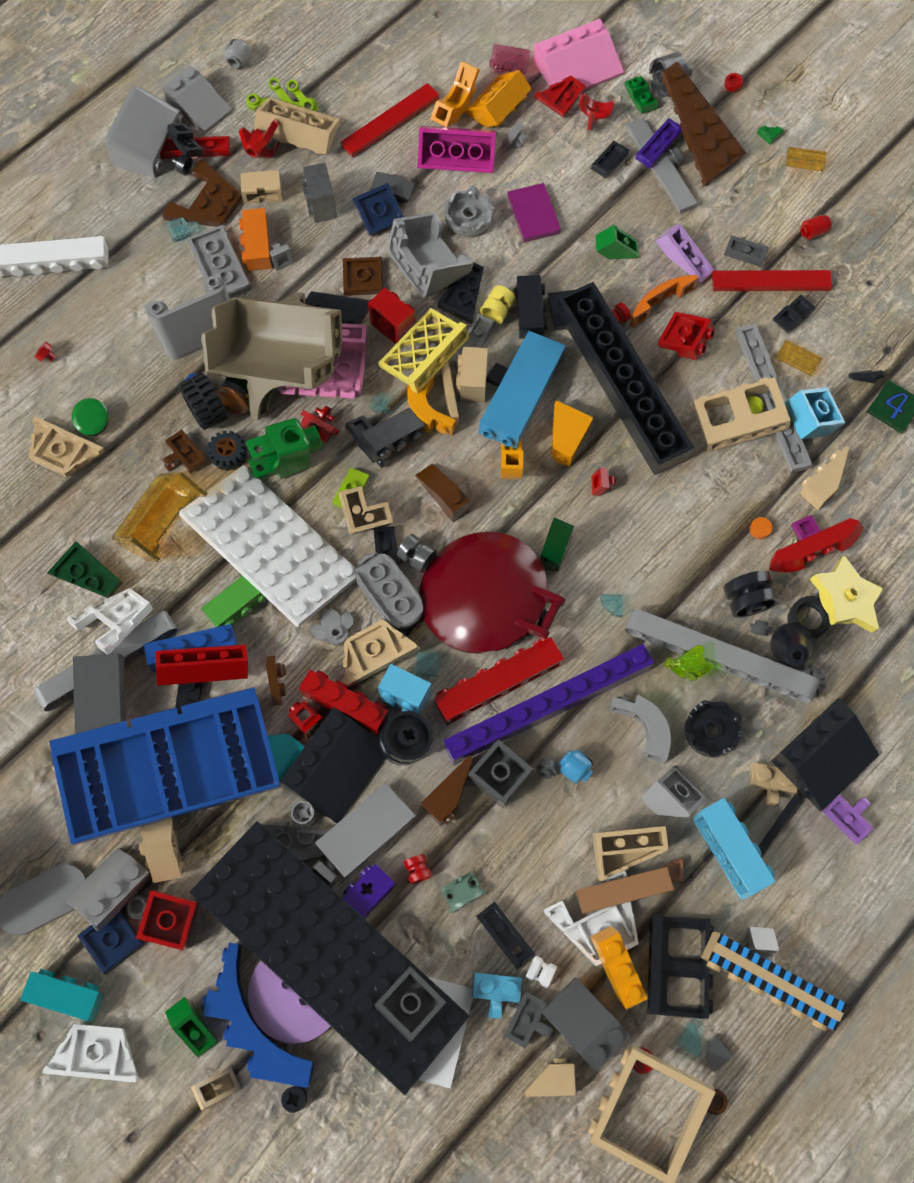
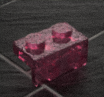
[489,44,530,75]

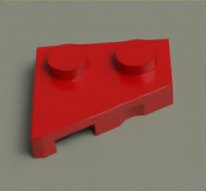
[535,75,586,118]

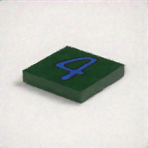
[866,380,914,434]

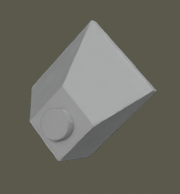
[641,766,707,818]

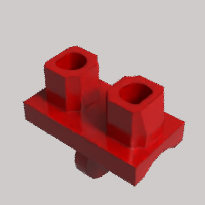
[300,406,340,443]

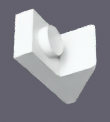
[749,927,779,963]

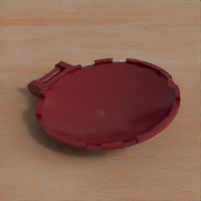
[419,532,566,654]

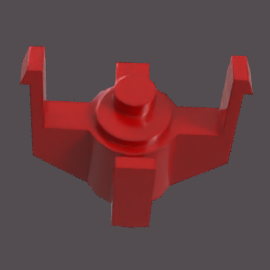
[239,119,280,159]

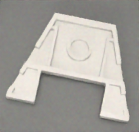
[67,588,153,655]
[543,871,639,966]

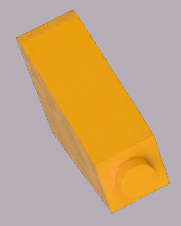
[551,400,593,466]

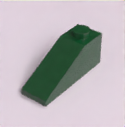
[540,517,574,572]

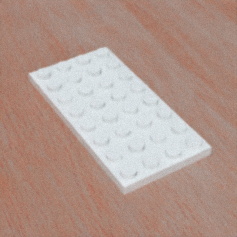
[179,465,356,628]

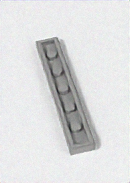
[626,118,697,214]

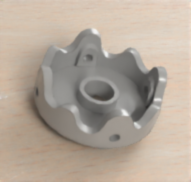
[445,185,493,236]

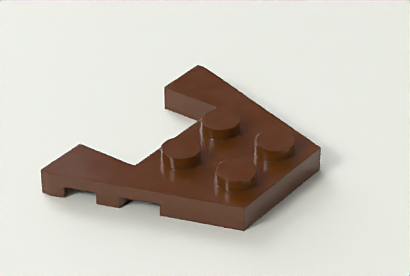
[162,159,242,227]

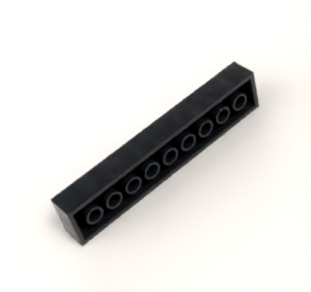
[556,281,695,475]

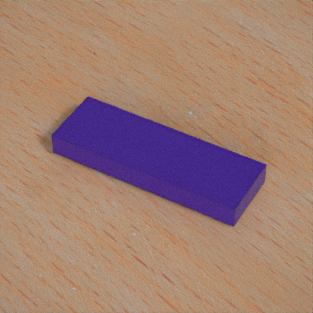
[635,118,683,169]

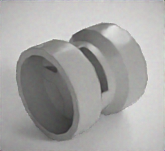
[291,801,316,828]

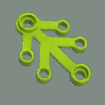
[246,78,318,112]

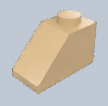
[525,1058,576,1097]

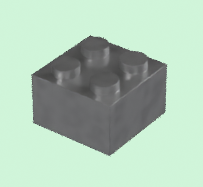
[301,162,337,223]

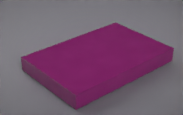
[507,183,561,242]

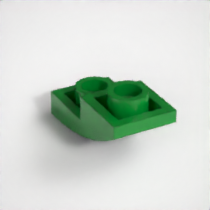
[624,76,658,114]

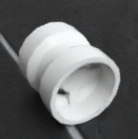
[526,955,557,988]

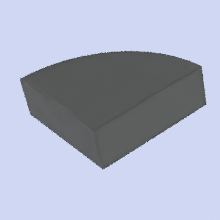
[707,1036,732,1072]

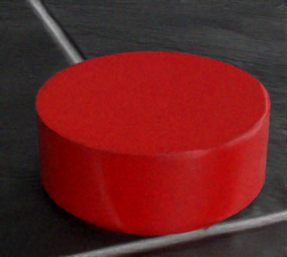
[724,73,744,92]

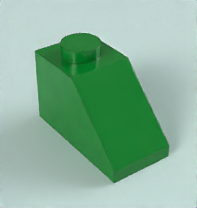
[595,225,639,259]
[165,997,218,1058]

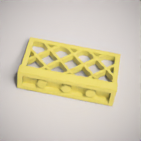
[378,308,469,394]

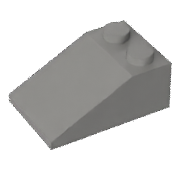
[162,65,232,134]

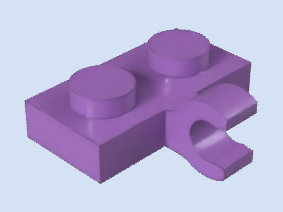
[822,795,874,845]

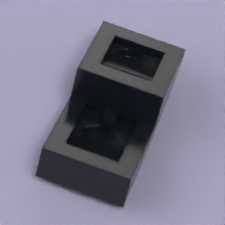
[167,123,203,157]
[772,294,815,333]

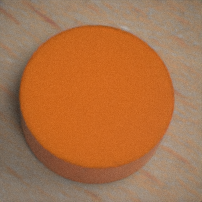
[750,517,772,539]

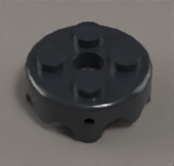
[684,700,742,758]

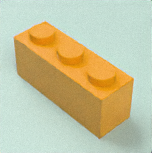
[590,926,648,1010]

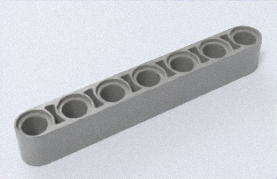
[33,611,178,712]

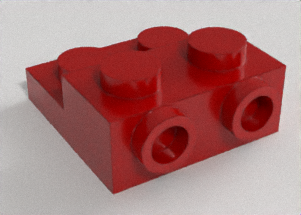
[658,312,715,361]

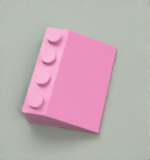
[533,19,624,89]

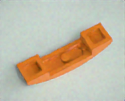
[630,275,698,328]

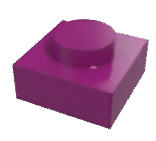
[791,515,821,541]

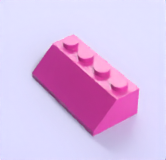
[417,126,496,173]

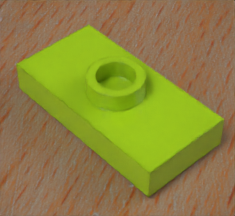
[332,467,370,509]

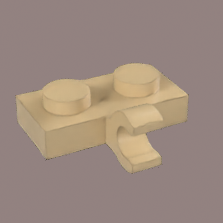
[749,763,797,807]

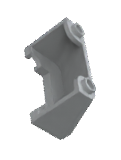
[105,86,185,178]
[388,212,474,298]
[144,273,230,360]

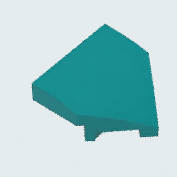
[268,734,305,781]

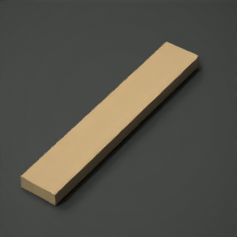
[431,310,459,426]

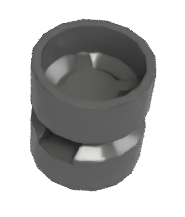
[397,533,437,573]

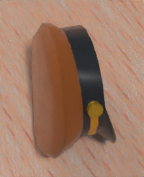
[216,381,249,415]

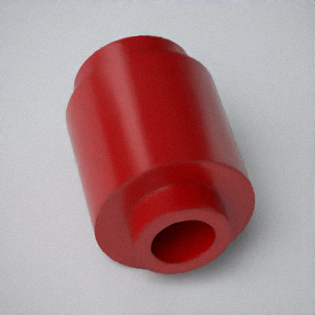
[800,215,832,240]

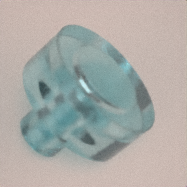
[369,392,391,414]

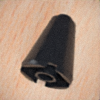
[770,622,816,666]

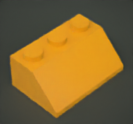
[464,70,531,128]

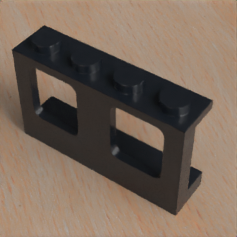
[647,914,714,1019]

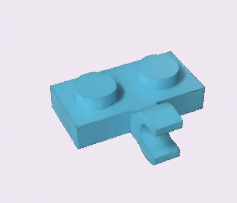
[471,973,522,1019]

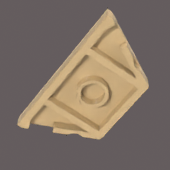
[29,416,105,477]
[342,619,420,688]

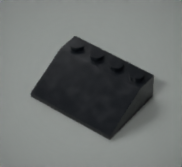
[771,698,879,812]
[280,707,385,824]

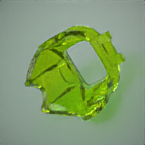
[664,645,715,681]

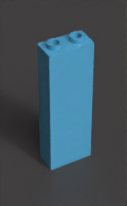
[478,331,566,449]

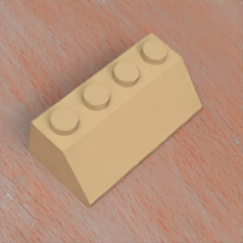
[254,97,340,154]

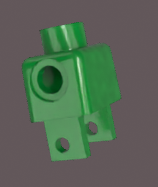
[246,418,323,479]

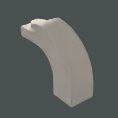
[608,695,671,764]

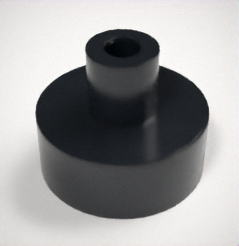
[173,154,193,176]

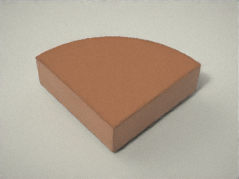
[665,858,684,883]

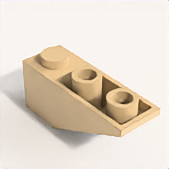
[800,446,849,510]

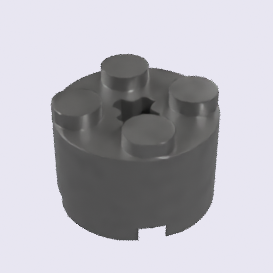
[649,51,692,97]

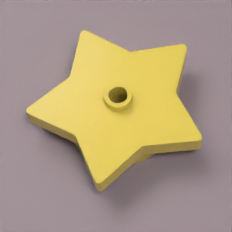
[810,556,883,633]

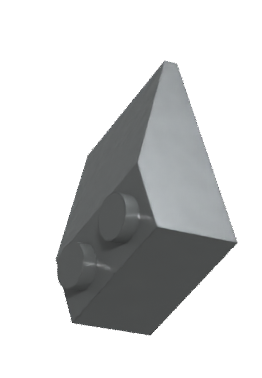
[541,977,631,1072]

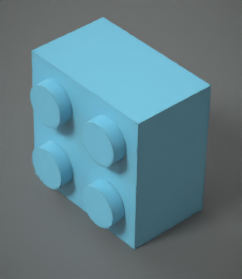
[784,387,845,439]
[378,664,432,715]

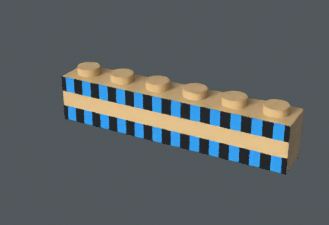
[701,932,847,1032]

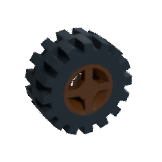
[208,430,247,471]

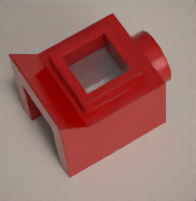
[288,700,323,738]

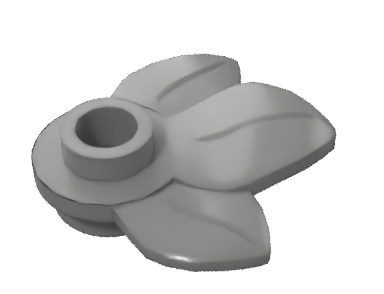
[311,609,354,646]

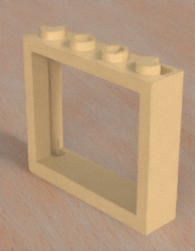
[587,1044,715,1183]

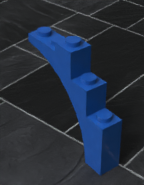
[201,943,315,1088]

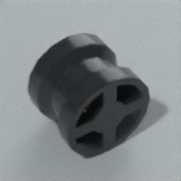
[281,1086,308,1113]

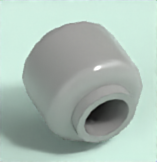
[224,39,251,69]

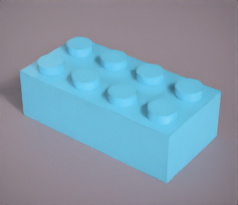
[692,798,776,901]

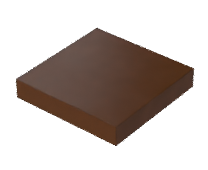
[343,257,383,296]

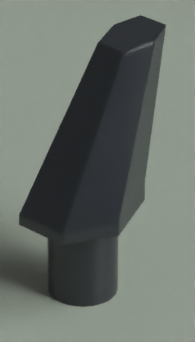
[848,370,884,383]

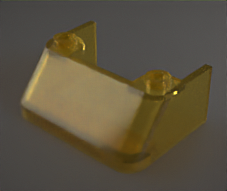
[112,472,208,562]

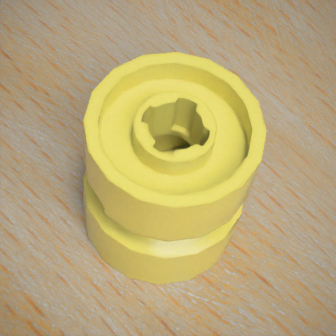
[480,285,516,324]

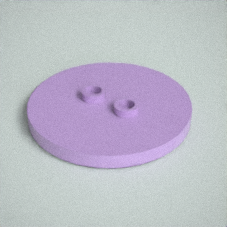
[248,961,330,1043]

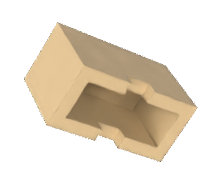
[240,170,283,205]

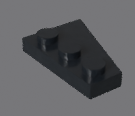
[437,262,484,324]

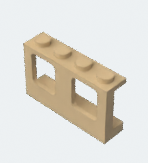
[694,377,791,452]

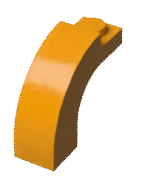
[431,61,480,127]
[407,377,456,436]
[500,439,523,480]

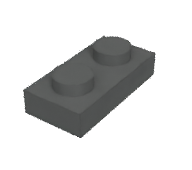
[724,235,769,267]

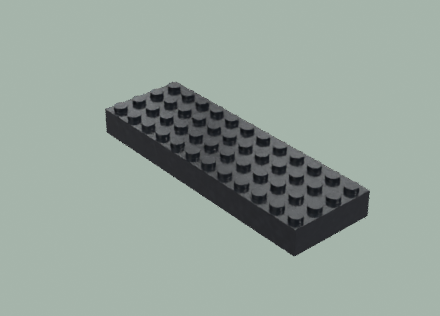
[189,821,470,1096]

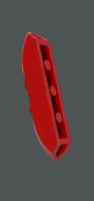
[769,518,864,573]

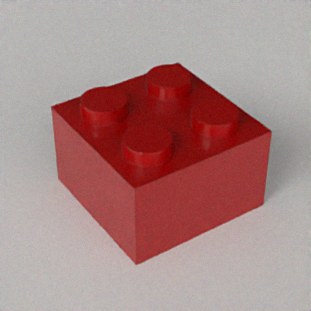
[368,287,415,345]
[136,890,200,951]

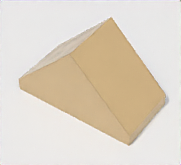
[191,1067,241,1111]

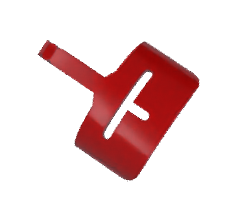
[579,93,615,131]

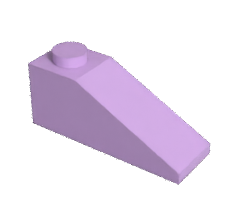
[655,223,714,283]

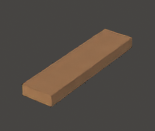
[576,867,674,914]

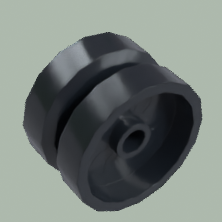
[723,570,780,618]
[378,711,433,766]

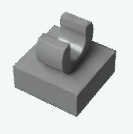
[502,122,527,148]
[269,243,294,270]
[312,861,337,888]

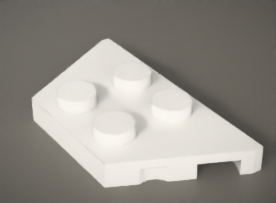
[42,1024,139,1082]

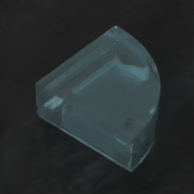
[600,594,623,618]
[676,1022,702,1057]

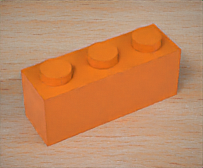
[239,208,272,271]

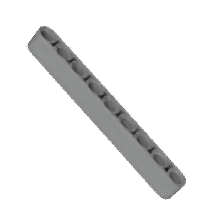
[624,609,819,703]

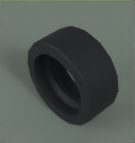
[787,596,831,639]

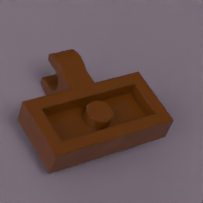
[162,430,207,473]
[266,655,286,706]

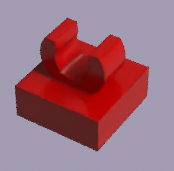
[591,468,617,496]

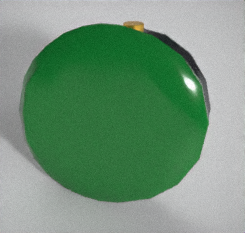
[72,398,109,436]

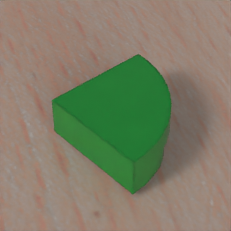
[757,126,785,145]

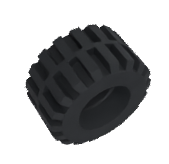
[179,372,227,430]

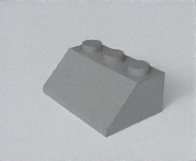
[65,848,151,932]

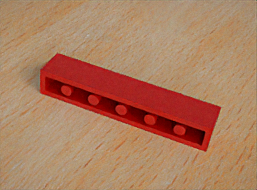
[434,637,564,726]

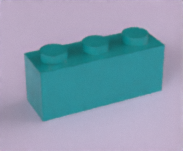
[20,968,105,1022]

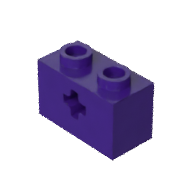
[342,864,396,919]

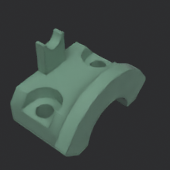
[441,871,487,914]

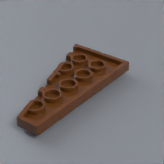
[661,61,747,187]

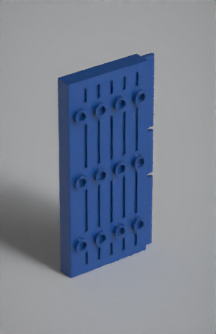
[49,687,281,846]

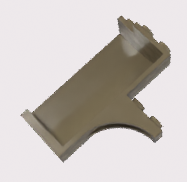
[201,292,342,421]

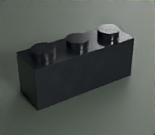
[516,275,547,339]
[358,408,425,463]

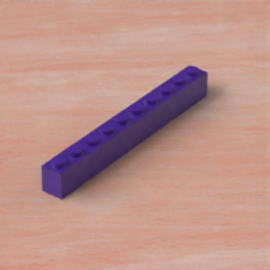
[444,644,654,766]

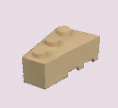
[592,826,669,881]

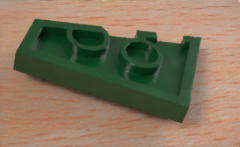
[47,541,123,598]

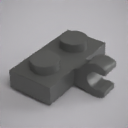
[504,991,554,1048]

